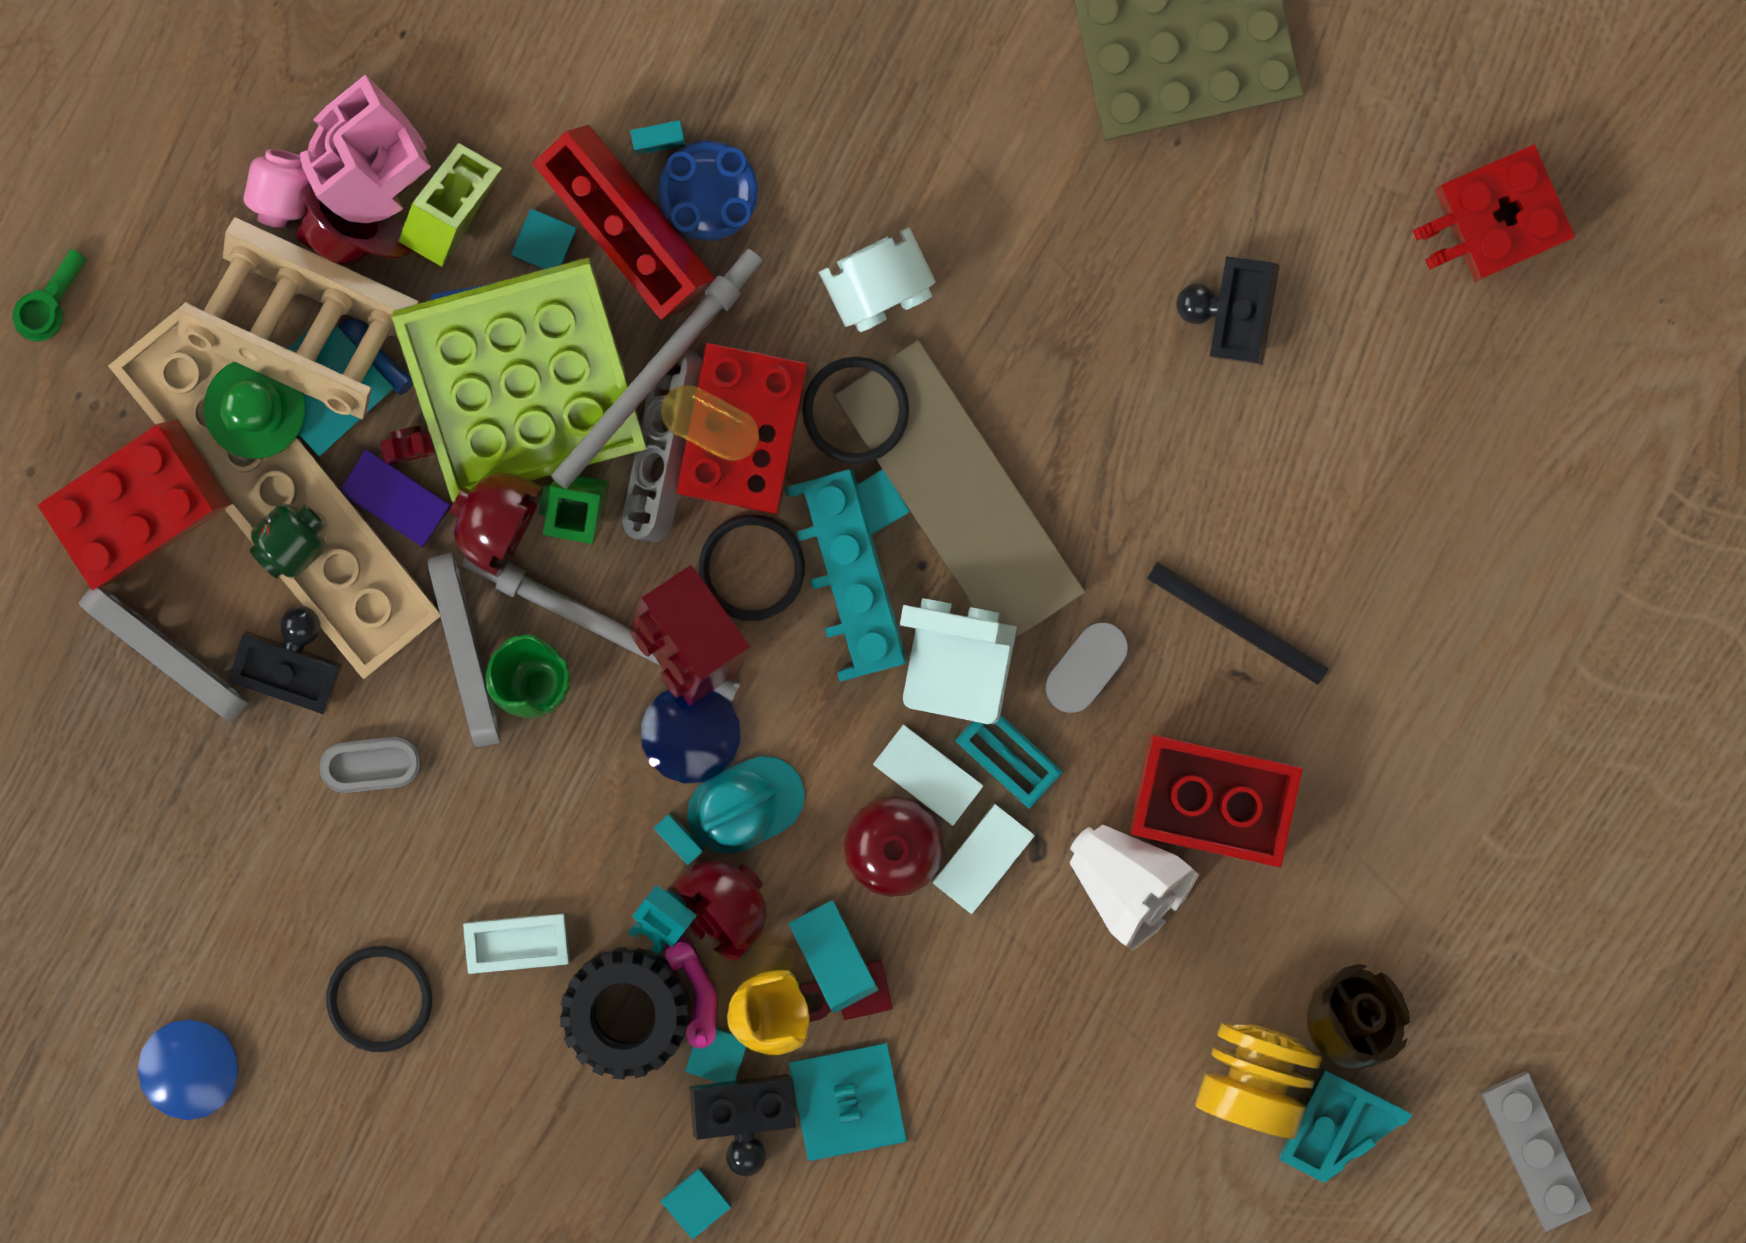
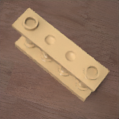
[178,217,419,420]

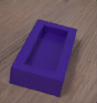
[340,450,452,547]

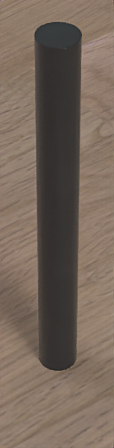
[1147,562,1328,685]

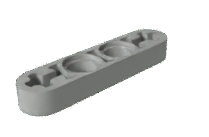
[622,349,703,543]
[428,552,502,749]
[78,587,249,723]

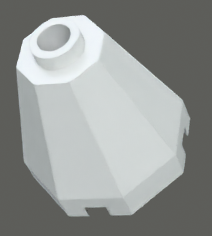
[1070,825,1199,951]

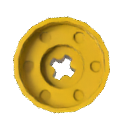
[1194,1022,1322,1139]

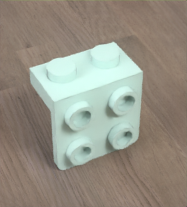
[900,598,1017,724]

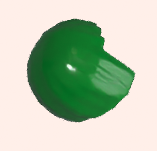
[485,634,571,719]

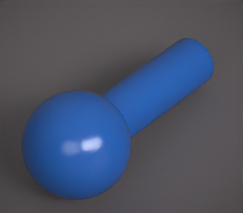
[339,318,413,395]

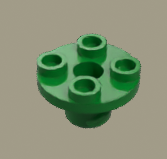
[204,361,307,459]

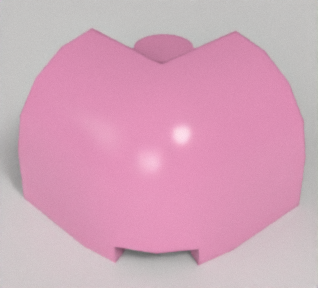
[300,75,431,223]

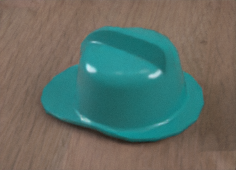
[687,756,805,854]

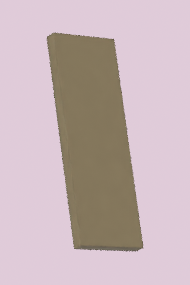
[834,340,1085,639]

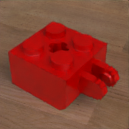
[1412,144,1575,282]

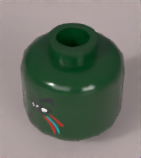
[249,503,326,579]

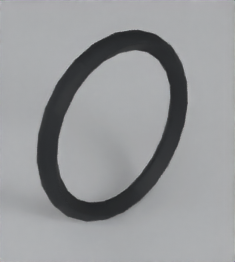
[802,356,909,464]
[699,515,805,621]
[326,946,432,1052]

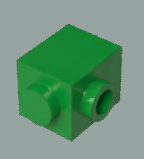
[539,476,609,544]

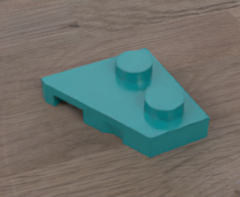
[1277,1068,1412,1183]

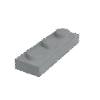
[1480,1071,1592,1232]

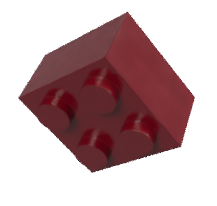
[631,565,751,706]

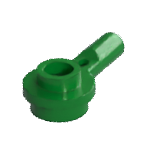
[12,248,88,342]

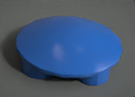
[658,140,758,241]
[138,1019,239,1120]

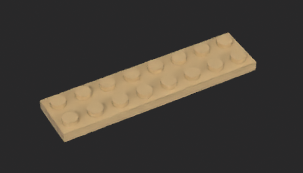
[108,302,441,679]

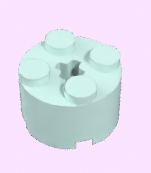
[818,227,936,332]

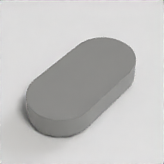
[1045,623,1128,713]
[319,737,422,793]

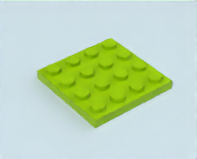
[392,257,646,502]

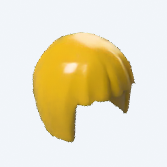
[727,970,809,1055]

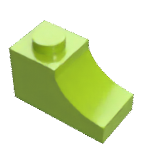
[398,143,502,267]

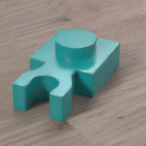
[628,885,697,955]

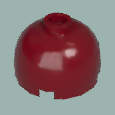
[450,473,543,578]
[844,796,944,897]
[667,860,767,961]

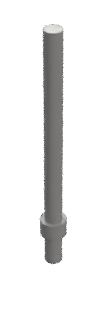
[551,249,763,489]
[461,558,741,701]

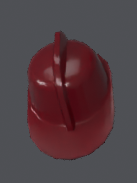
[296,184,412,264]

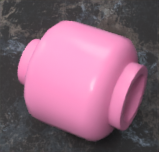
[244,149,310,228]

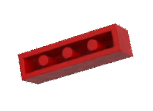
[532,125,715,320]

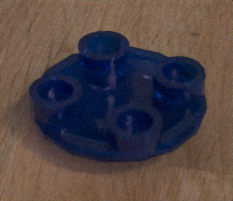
[641,689,740,784]

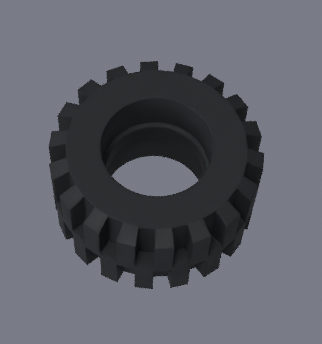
[560,947,690,1080]

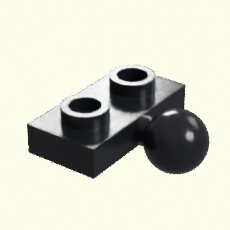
[1176,256,1280,365]
[228,606,342,714]
[689,1074,796,1176]

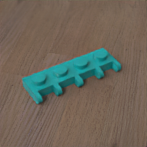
[784,468,908,681]

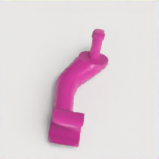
[665,937,718,1048]

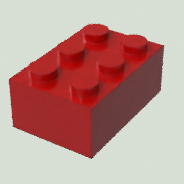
[37,418,232,591]
[1128,733,1303,868]

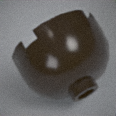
[1307,964,1410,1070]

